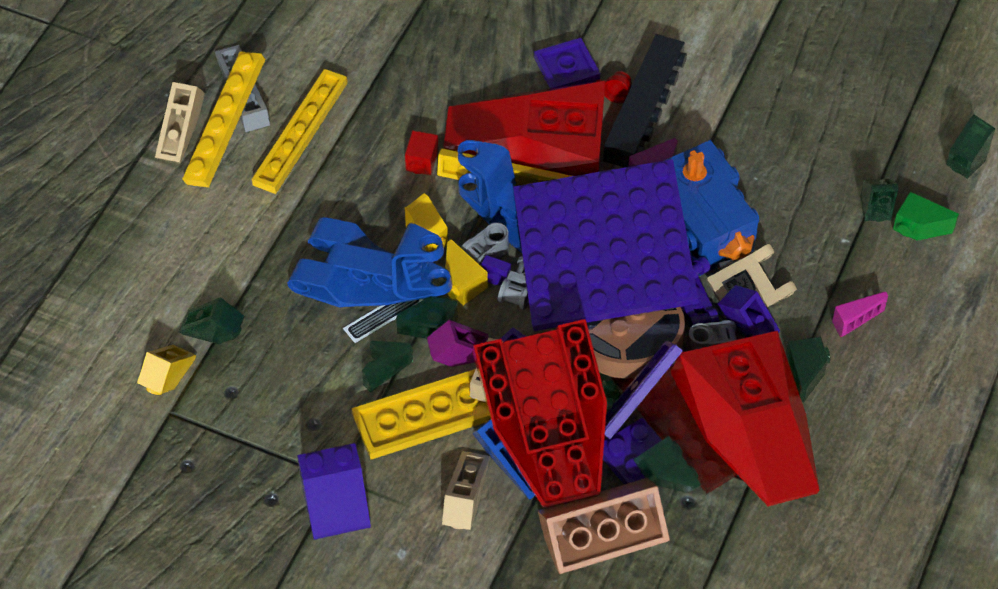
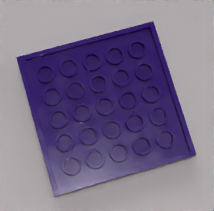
[513,159,699,331]

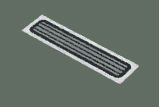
[343,299,424,343]

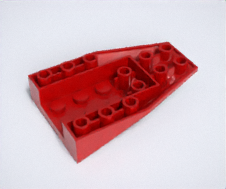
[443,81,605,176]
[472,319,607,508]
[670,331,820,506]

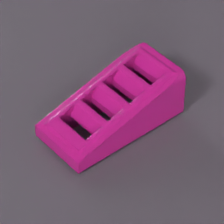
[832,292,888,337]

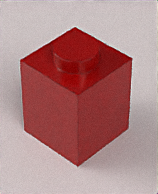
[405,131,438,175]

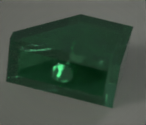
[946,114,995,179]
[396,296,458,339]
[178,297,245,344]
[786,337,830,403]

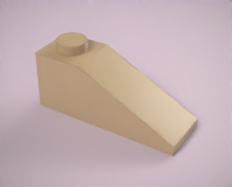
[155,82,205,163]
[442,451,490,530]

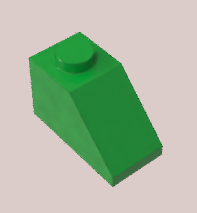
[893,192,959,241]

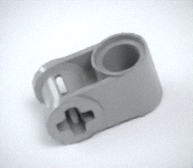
[461,223,509,267]
[686,320,737,351]

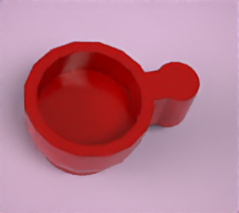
[596,71,632,103]

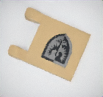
[706,244,797,308]

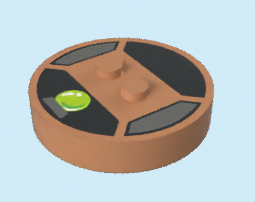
[587,307,685,379]

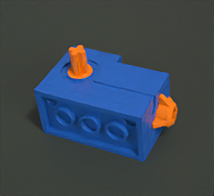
[664,140,759,276]

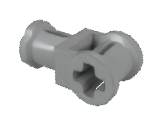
[498,256,529,310]

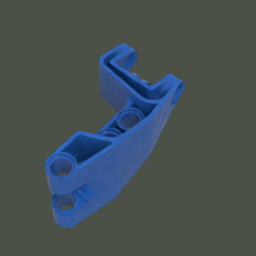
[458,140,522,253]
[287,217,453,308]

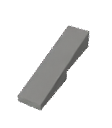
[215,45,270,132]

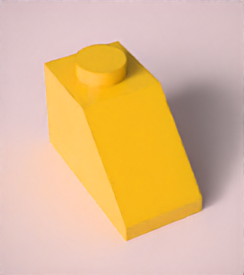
[405,193,448,252]
[445,239,488,306]
[137,344,196,395]

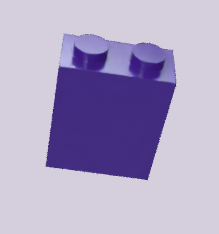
[297,443,371,540]

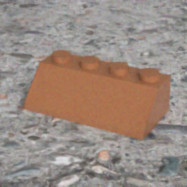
[538,478,670,574]

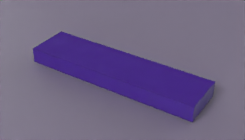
[605,340,683,439]

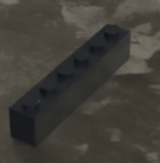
[603,34,687,167]

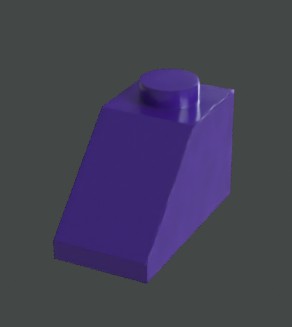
[718,285,780,338]

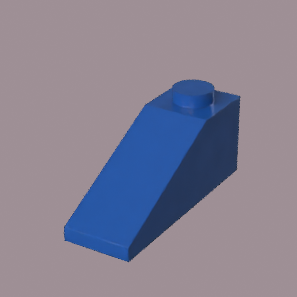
[472,419,535,500]

